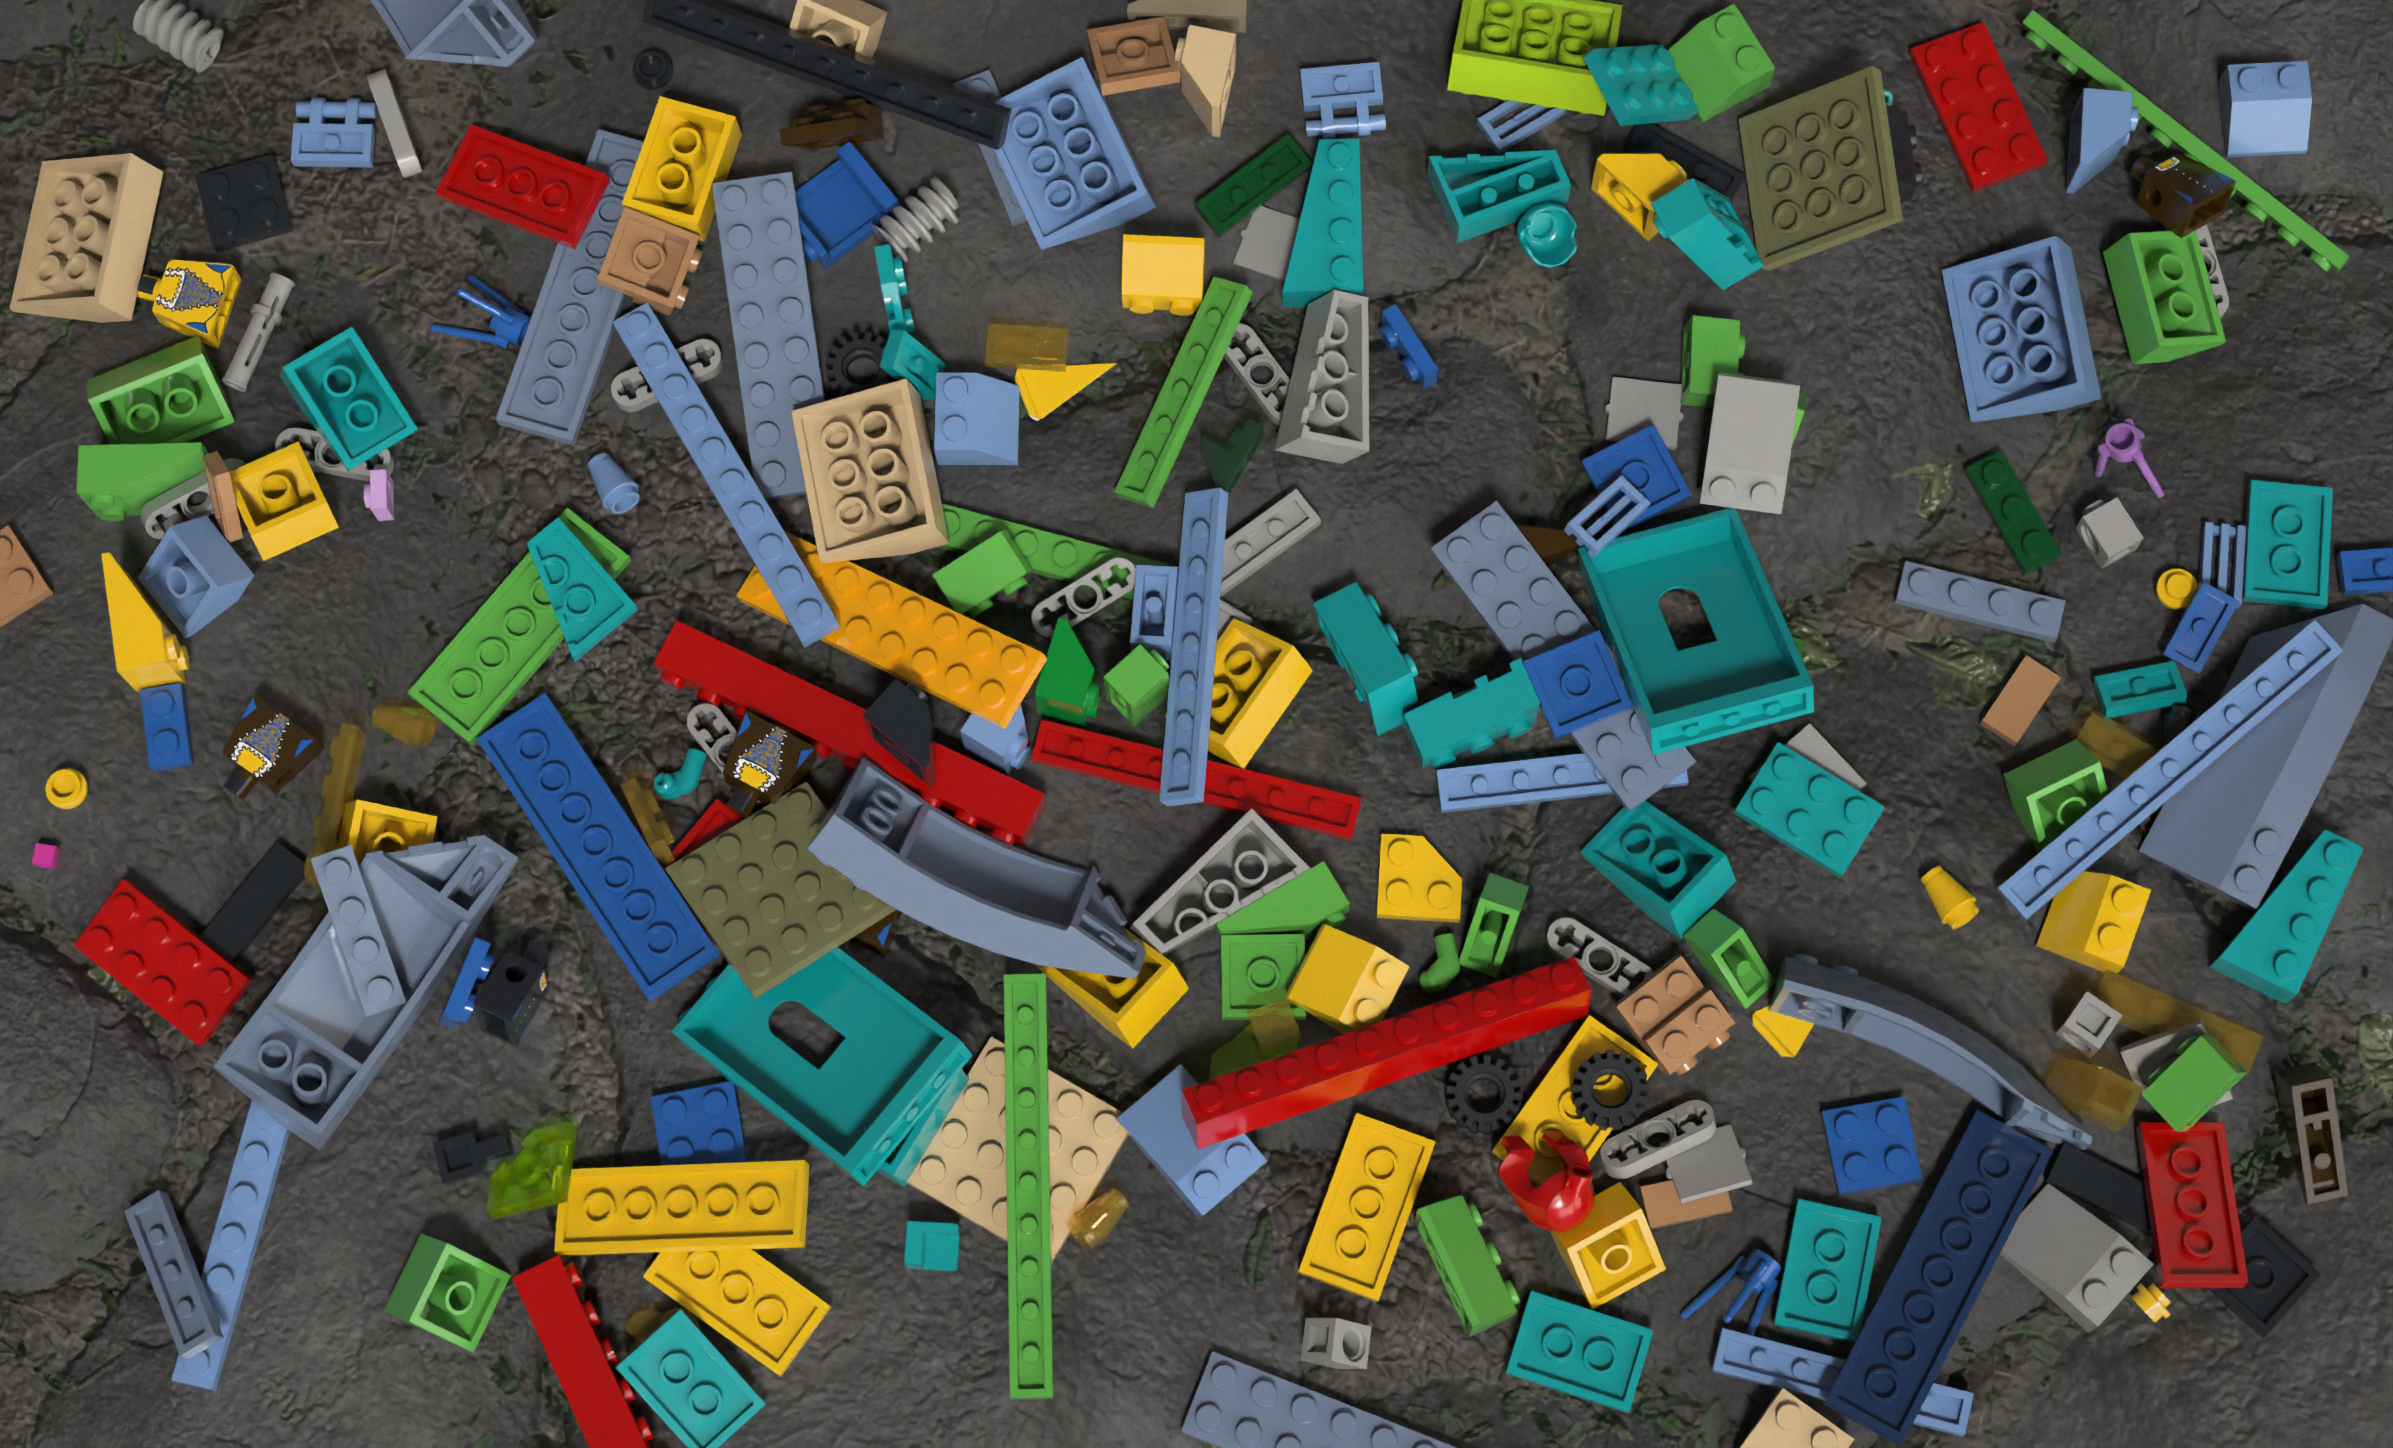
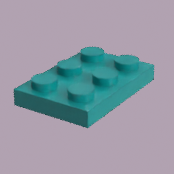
[1583,45,1699,126]
[2242,480,2333,610]
[1734,742,1885,879]
[1773,1199,1882,1343]
[1505,1291,1654,1414]
[615,1308,766,1448]

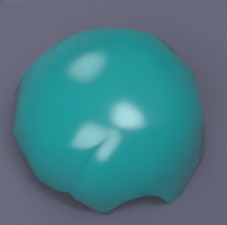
[1517,201,1578,268]

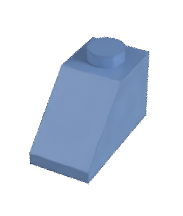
[1130,565,1178,660]

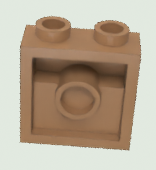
[1087,16,1180,96]
[596,206,703,316]
[1613,955,1735,1075]

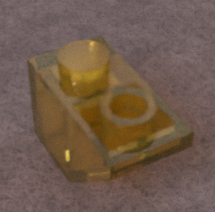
[2044,1056,2144,1133]

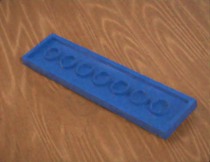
[476,693,720,1002]

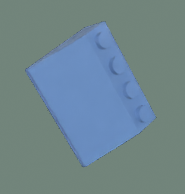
[994,57,1157,250]
[1942,236,2101,423]

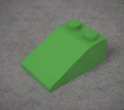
[77,443,209,522]

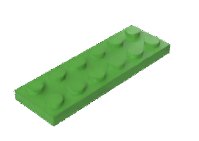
[407,508,631,746]

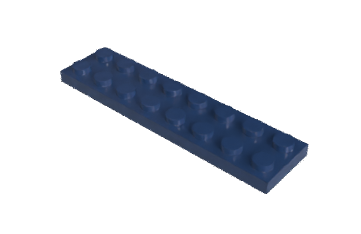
[1823,1109,2053,1447]

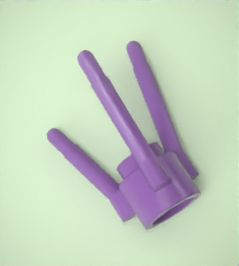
[2094,419,2164,498]

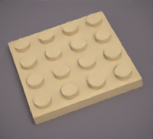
[907,1037,1129,1265]

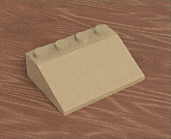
[10,153,163,323]
[791,378,950,563]

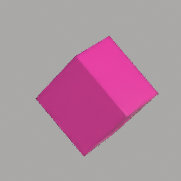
[32,843,60,869]

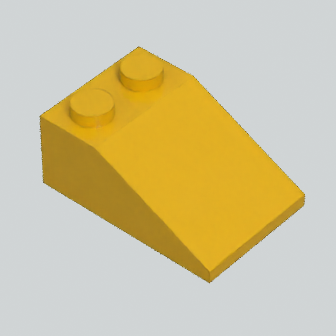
[101,552,190,692]
[1035,927,1189,1049]

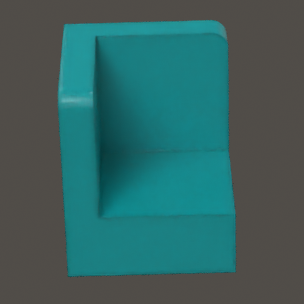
[904,1221,961,1272]

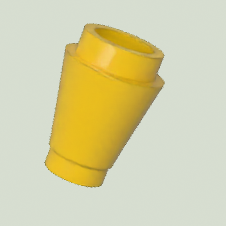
[1921,866,1979,930]

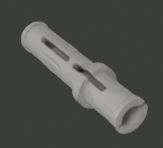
[221,273,295,392]

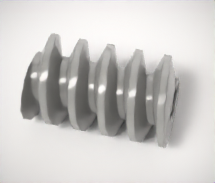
[133,0,224,73]
[871,177,959,263]

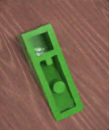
[1216,861,1350,939]

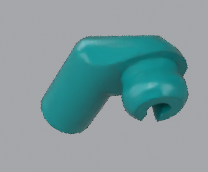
[653,748,707,799]

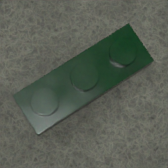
[1194,133,1313,238]
[1964,450,2062,576]

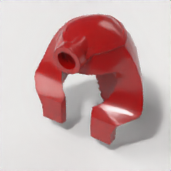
[1498,1131,1595,1233]

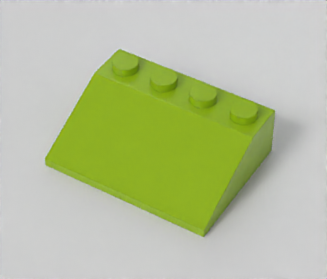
[1447,0,1623,116]

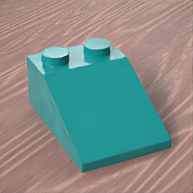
[280,327,418,472]
[1580,801,1736,939]

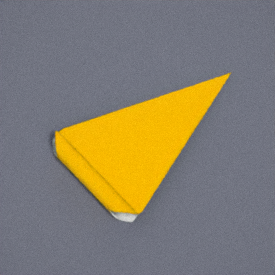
[1015,363,1117,421]
[1752,1005,1814,1058]

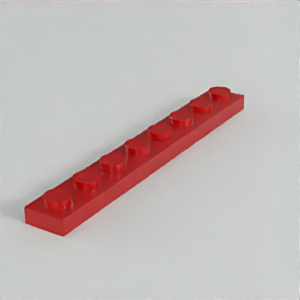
[1031,720,1362,841]

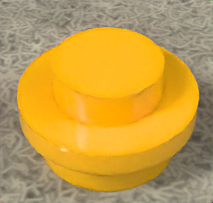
[2156,569,2198,610]
[45,768,88,809]
[2131,1283,2171,1323]

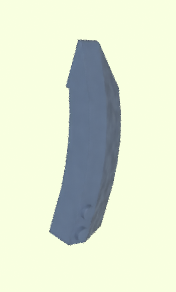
[807,758,1146,979]
[214,835,518,1151]
[1769,954,2093,1151]

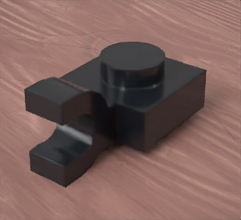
[433,1131,515,1185]

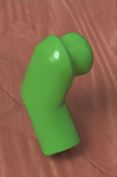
[1419,933,1460,993]

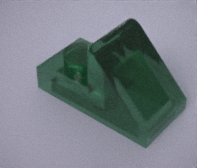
[1201,418,1264,497]

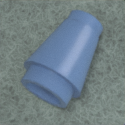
[588,453,640,514]

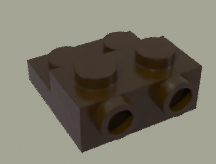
[779,99,884,151]

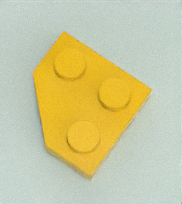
[1377,834,1462,923]

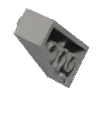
[1274,290,1369,464]
[1129,809,1310,956]

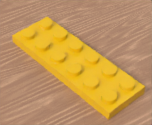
[554,1160,810,1256]

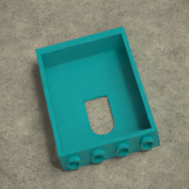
[1578,508,1814,755]
[672,947,973,1187]

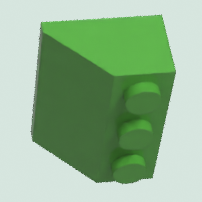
[2103,230,2226,364]
[85,335,235,445]
[1414,1195,1520,1337]

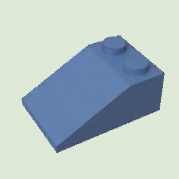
[1116,1064,1267,1216]

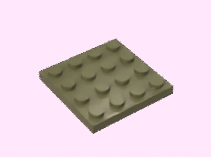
[1738,66,1903,271]
[665,782,897,999]

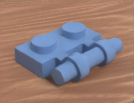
[1300,62,1386,139]
[291,97,378,167]

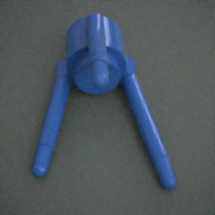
[430,275,531,349]
[1680,1249,1781,1336]

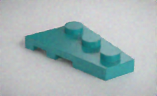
[527,517,638,662]

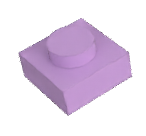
[364,469,394,521]

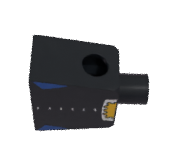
[473,941,550,1047]

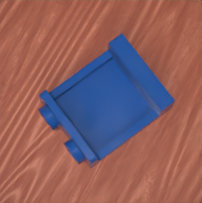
[795,141,899,270]

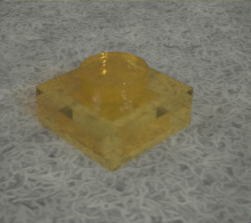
[1247,998,1301,1054]

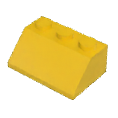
[622,96,742,242]
[1164,618,1313,769]

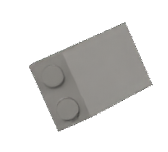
[1700,372,1801,515]
[2000,1183,2154,1333]

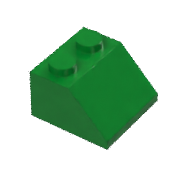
[1034,617,1102,728]

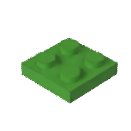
[1221,934,1306,1020]

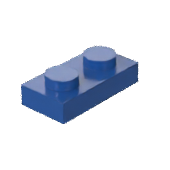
[1379,304,1438,390]
[2336,548,2393,595]
[2160,581,2240,674]
[140,683,194,772]

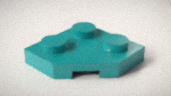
[874,244,915,333]

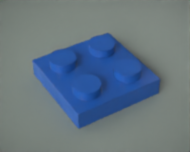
[1581,424,1692,533]
[1523,630,1633,740]
[438,937,494,1030]
[650,1081,748,1165]
[1820,1097,1922,1196]

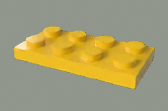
[1492,1015,1658,1186]
[1298,1113,1436,1302]
[643,1249,831,1377]

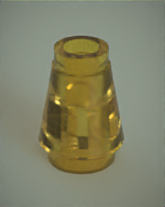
[372,703,437,748]
[1067,1188,1130,1250]

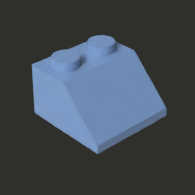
[2218,61,2312,157]
[2066,88,2138,193]
[934,373,1020,465]
[138,515,254,638]
[960,704,1030,776]

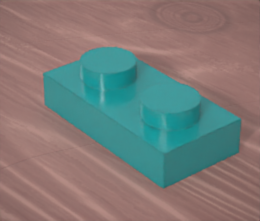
[879,329,946,401]
[2093,660,2187,719]

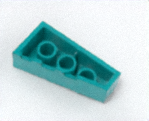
[1282,139,1363,308]
[2209,829,2364,1004]

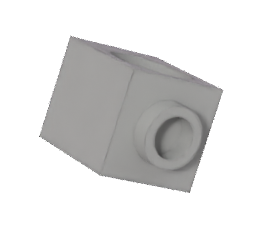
[2075,497,2144,569]
[2055,991,2123,1058]
[1301,1318,1372,1369]

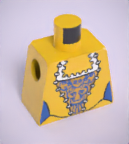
[137,260,242,349]

